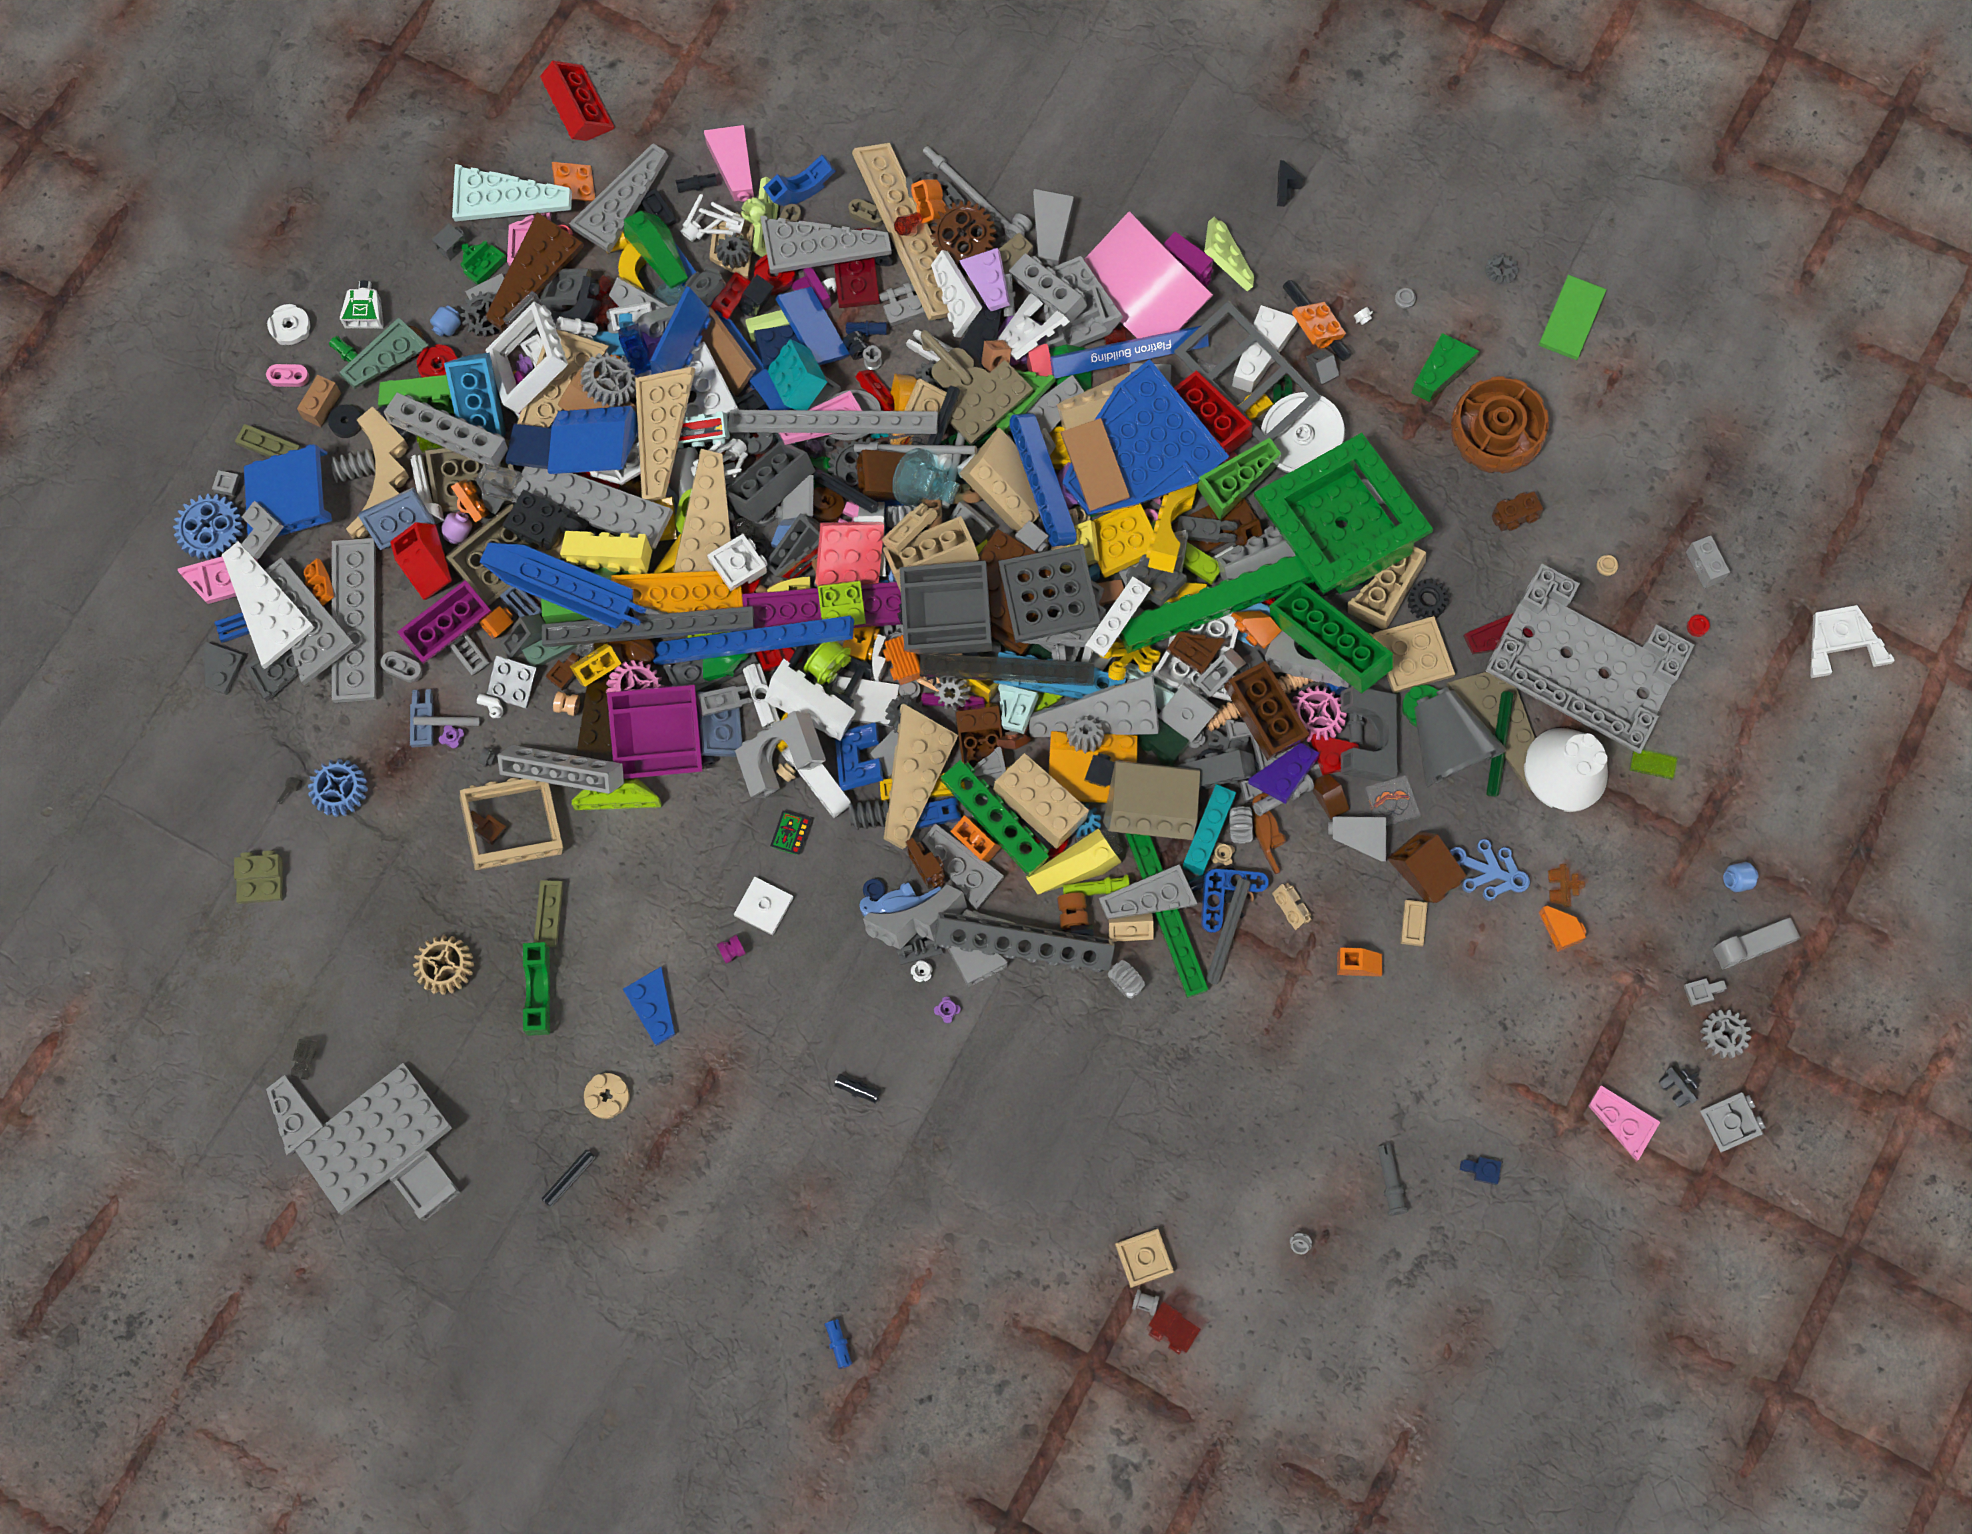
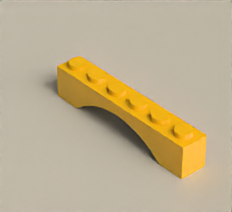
[1146,483,1198,573]

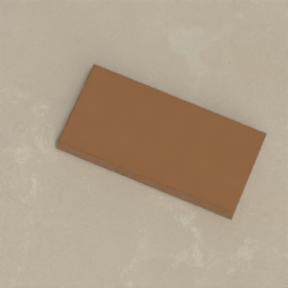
[701,307,756,397]
[1061,418,1130,512]

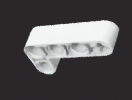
[781,747,851,818]

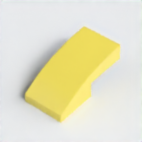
[767,577,811,592]

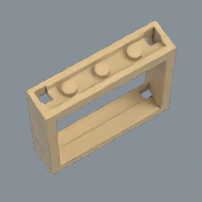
[459,778,563,870]

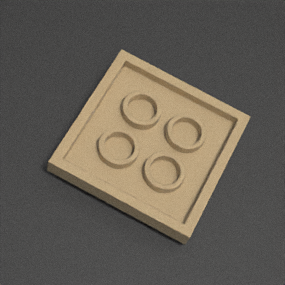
[1373,616,1455,694]

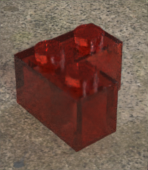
[1146,1302,1201,1355]

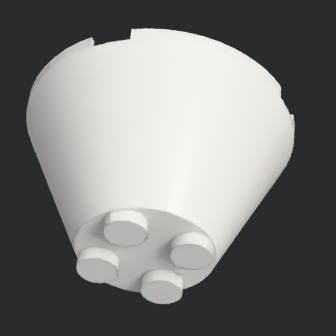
[1524,728,1608,812]

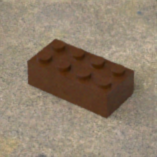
[1224,661,1309,761]

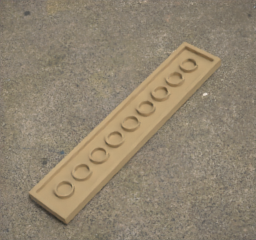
[852,143,949,321]

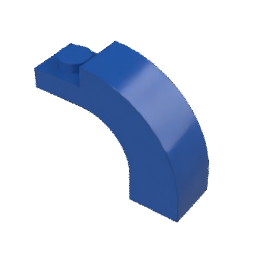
[763,155,836,206]

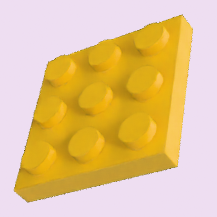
[1093,504,1154,578]

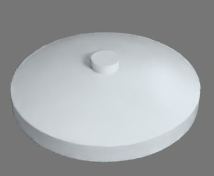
[1261,392,1345,473]

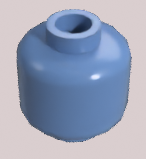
[430,305,461,337]
[1723,862,1758,892]

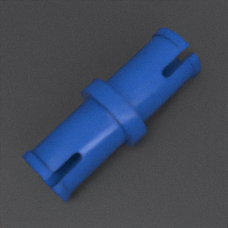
[824,1319,853,1369]

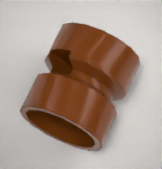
[1057,893,1089,930]

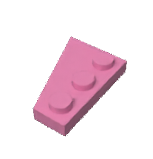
[1588,1086,1660,1161]

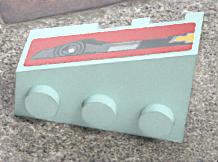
[677,411,730,449]

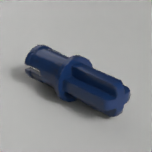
[846,320,886,337]

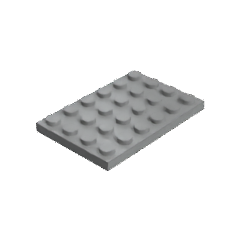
[295,1063,452,1215]

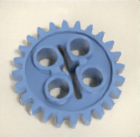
[173,494,244,560]

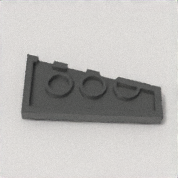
[663,652,758,695]

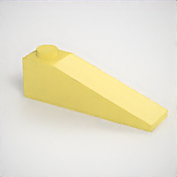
[1026,828,1121,894]

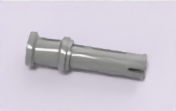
[1253,774,1314,816]

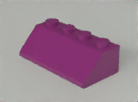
[397,580,492,664]

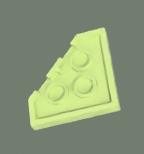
[1204,217,1254,291]

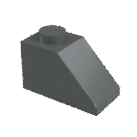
[499,614,545,659]

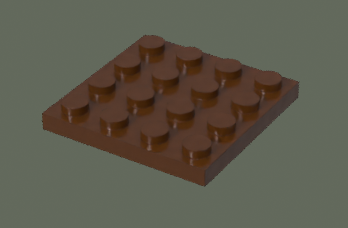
[978,529,1068,638]

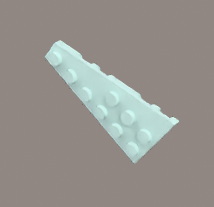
[452,164,572,221]

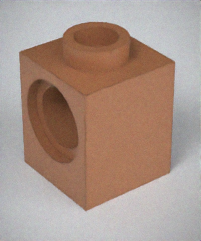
[981,340,1011,373]

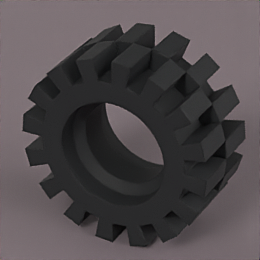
[1408,579,1448,619]

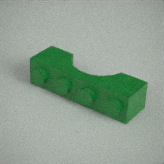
[523,942,550,1036]

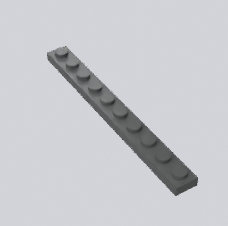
[542,606,755,647]

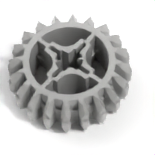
[580,352,637,407]

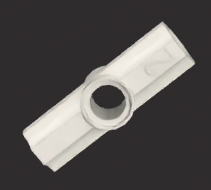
[743,664,780,729]

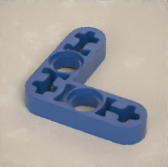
[1201,869,1269,933]

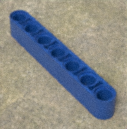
[1010,413,1076,547]

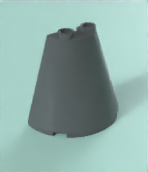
[1414,687,1507,788]

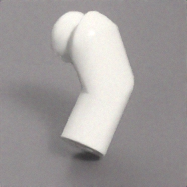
[477,694,503,719]

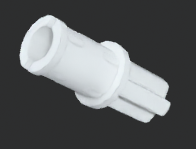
[556,317,598,336]

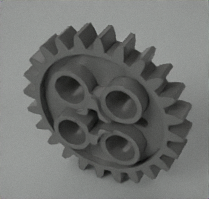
[828,437,878,500]

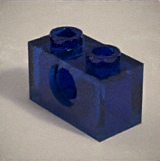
[618,323,652,375]

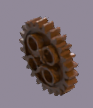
[930,200,997,267]

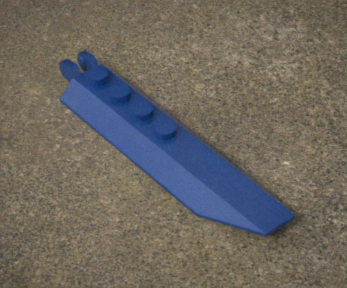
[480,543,647,629]

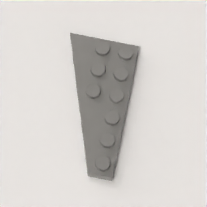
[760,216,891,274]
[265,557,355,685]
[1029,672,1159,737]

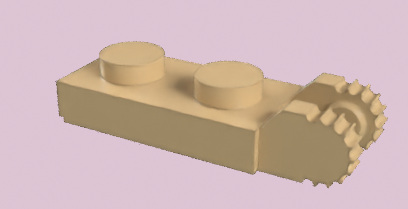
[882,503,938,553]

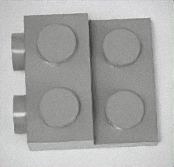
[1700,1092,1766,1152]

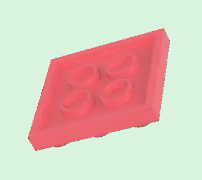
[815,522,884,586]

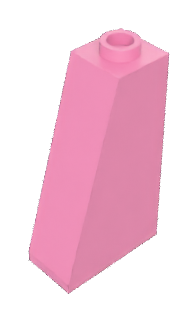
[704,125,754,202]

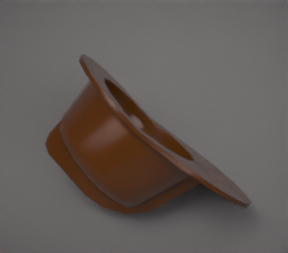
[609,639,655,669]

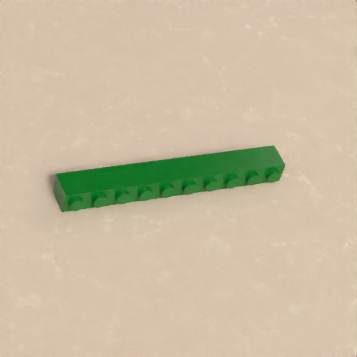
[1119,556,1315,654]

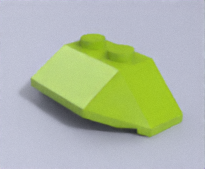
[572,778,661,810]

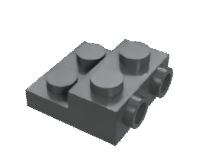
[540,268,592,311]
[1126,554,1187,606]

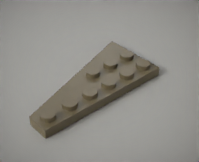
[1447,672,1535,792]

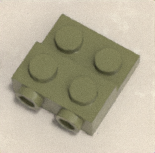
[234,851,283,904]

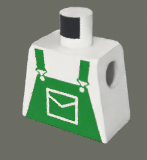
[340,280,384,329]

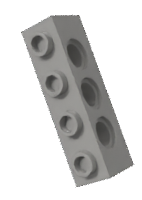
[1009,253,1087,323]

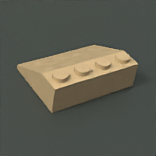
[959,428,1040,532]

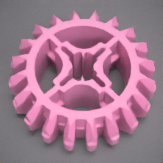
[606,660,664,693]
[1291,686,1347,742]

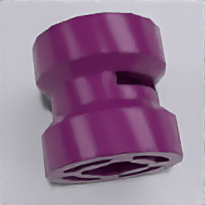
[716,935,746,964]

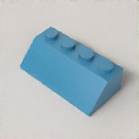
[444,352,506,438]

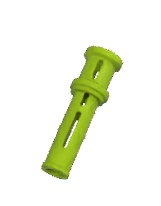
[1063,875,1129,896]

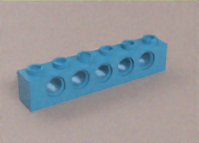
[994,651,1126,699]

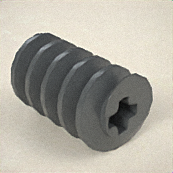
[849,799,889,830]

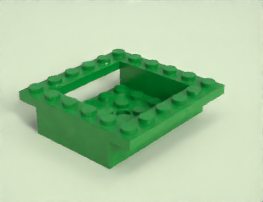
[1254,433,1433,595]

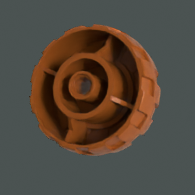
[1451,376,1549,474]

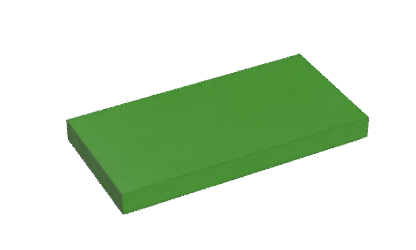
[1538,275,1607,360]

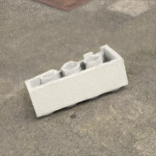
[1232,305,1299,393]
[764,659,856,741]

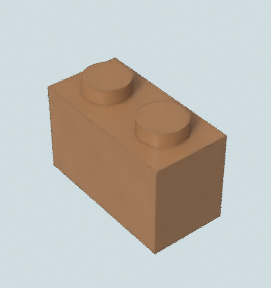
[297,375,341,427]

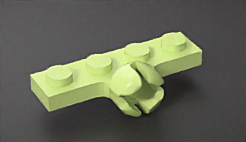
[741,177,778,257]

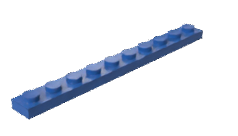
[653,616,854,665]

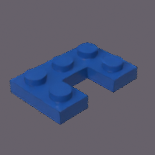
[835,723,883,791]

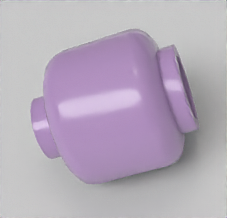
[441,511,472,544]

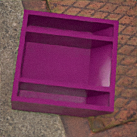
[607,684,702,779]

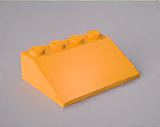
[1049,731,1137,803]

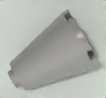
[669,447,698,500]

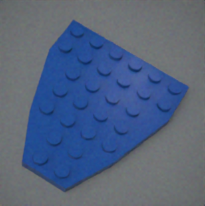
[1062,359,1229,516]

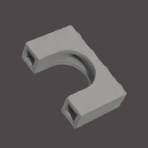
[1265,631,1350,688]
[735,711,826,798]

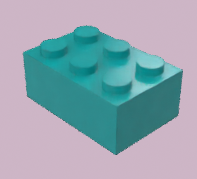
[768,339,827,411]

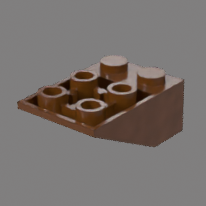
[955,702,1006,768]

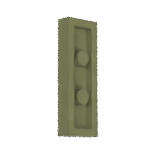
[235,424,301,458]
[534,880,564,947]

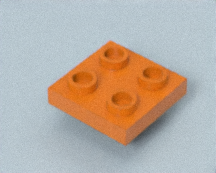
[1292,302,1346,349]
[451,479,490,522]

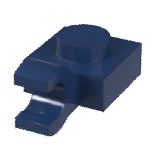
[1459,1157,1502,1185]

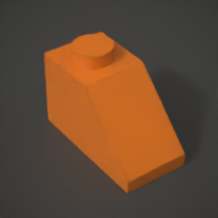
[479,606,513,639]
[1539,906,1586,952]

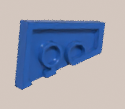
[623,967,675,1046]

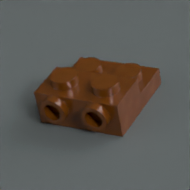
[905,838,945,889]

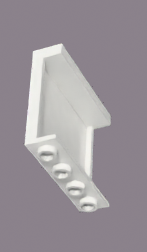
[1080,577,1151,671]

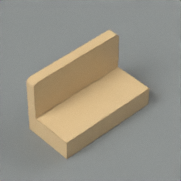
[1108,913,1153,942]

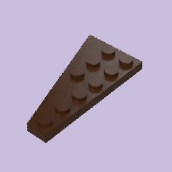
[486,212,584,331]

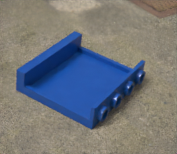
[244,444,332,537]

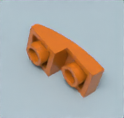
[304,558,334,606]

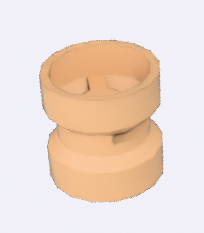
[553,691,580,716]

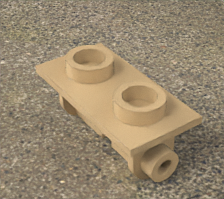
[1272,883,1312,930]

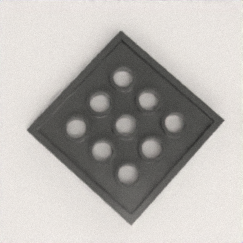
[998,544,1100,643]

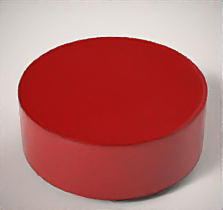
[1686,615,1710,637]

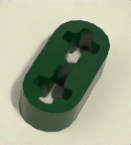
[1273,374,1292,405]

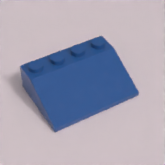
[650,286,711,375]
[548,406,638,474]

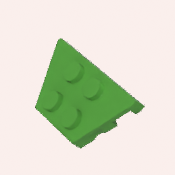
[996,369,1055,434]

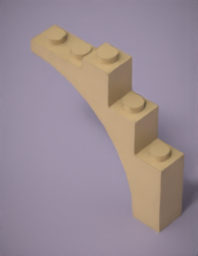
[346,407,409,540]

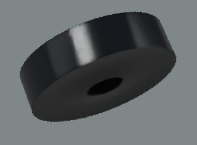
[328,405,361,438]

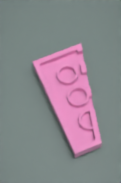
[778,391,862,445]

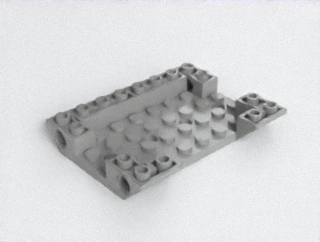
[1485,564,1694,754]

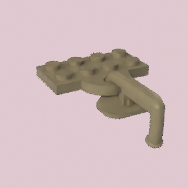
[920,330,1033,446]

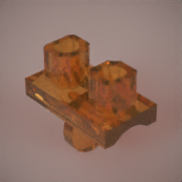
[1548,864,1585,908]

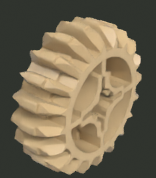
[413,935,474,995]

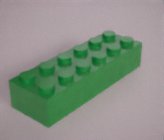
[1269,581,1393,694]

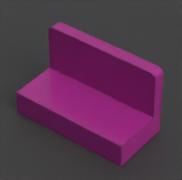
[791,267,831,310]

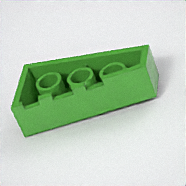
[378,375,455,414]
[1197,438,1281,520]

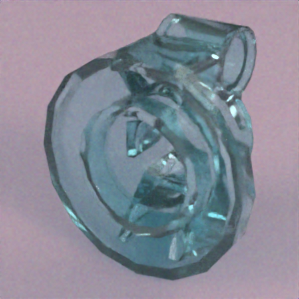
[893,448,960,506]

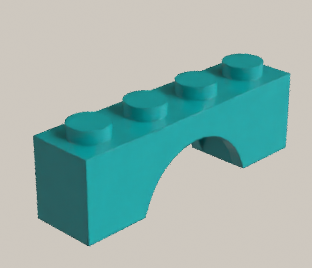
[1182,785,1236,876]

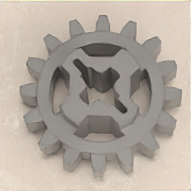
[1700,1010,1751,1059]

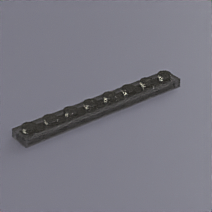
[920,653,1095,686]

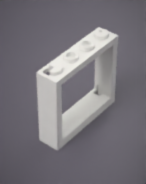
[486,301,568,413]

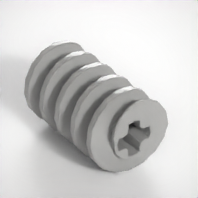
[331,449,376,483]

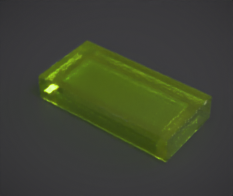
[1629,750,1677,780]

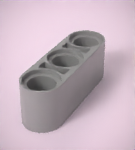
[637,304,677,338]

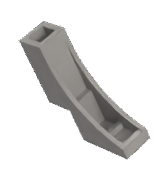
[863,884,967,950]

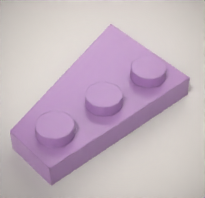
[960,248,1010,311]

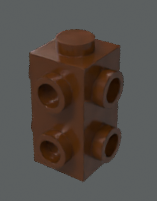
[1492,491,1543,532]

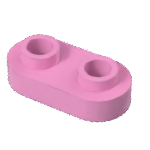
[266,364,309,387]

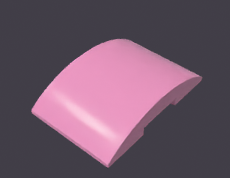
[1084,211,1213,339]

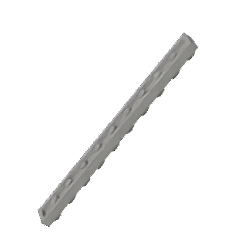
[728,410,939,434]

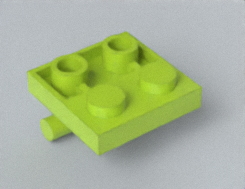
[818,580,866,625]

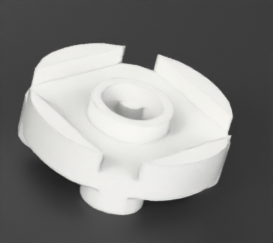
[267,304,310,345]

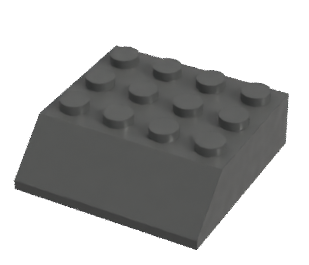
[899,561,993,656]

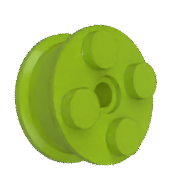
[804,641,851,685]

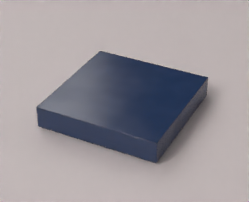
[506,424,551,469]

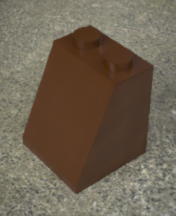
[856,449,915,501]
[1387,831,1466,903]

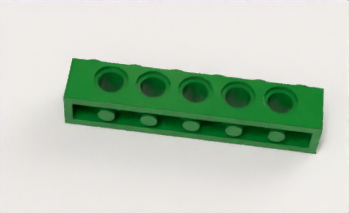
[941,760,1049,877]

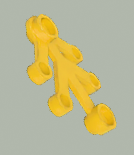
[1099,637,1160,680]

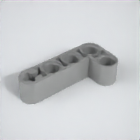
[1712,918,1801,970]

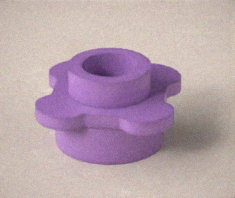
[516,354,533,376]
[439,726,464,749]
[934,997,960,1023]

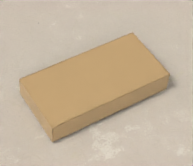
[1400,900,1427,947]

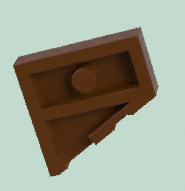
[1166,632,1225,675]

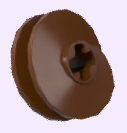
[812,487,844,523]

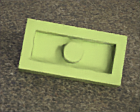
[746,310,790,342]

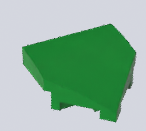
[461,241,507,285]
[703,653,748,682]

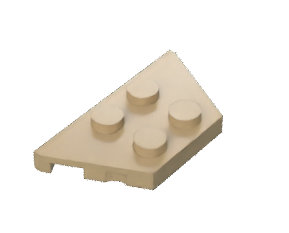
[709,212,754,280]

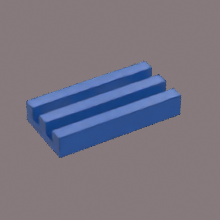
[215,612,250,643]

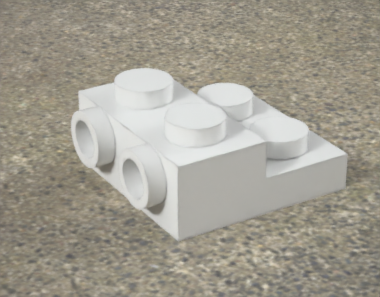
[707,534,768,591]

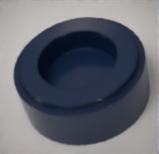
[863,879,885,902]

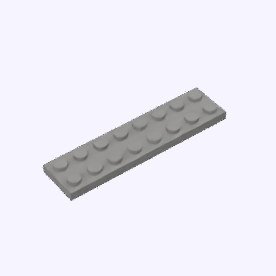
[511,466,673,549]
[332,538,377,703]

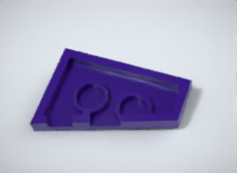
[1248,743,1319,804]

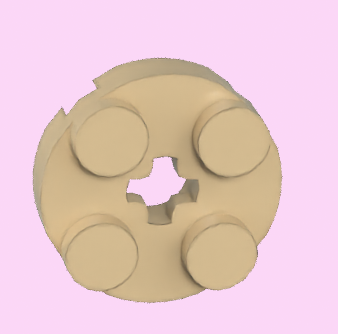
[584,1073,630,1119]

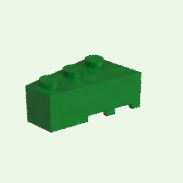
[1411,333,1479,402]

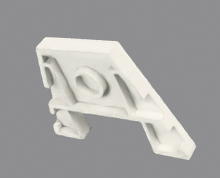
[997,293,1070,360]
[1810,605,1895,678]

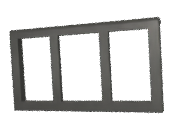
[1174,301,1321,443]

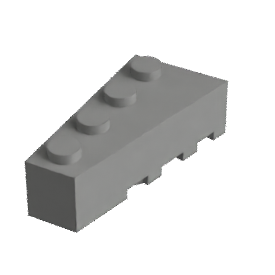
[1216,526,1296,581]

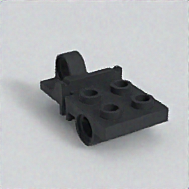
[503,489,589,551]

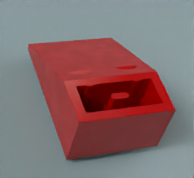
[390,522,452,600]

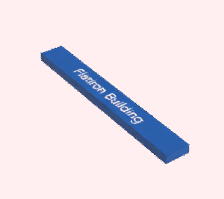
[1050,325,1209,378]

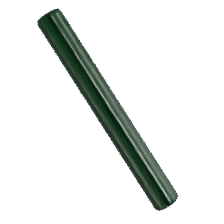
[1486,691,1514,797]

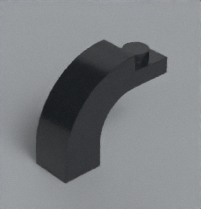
[550,276,603,333]

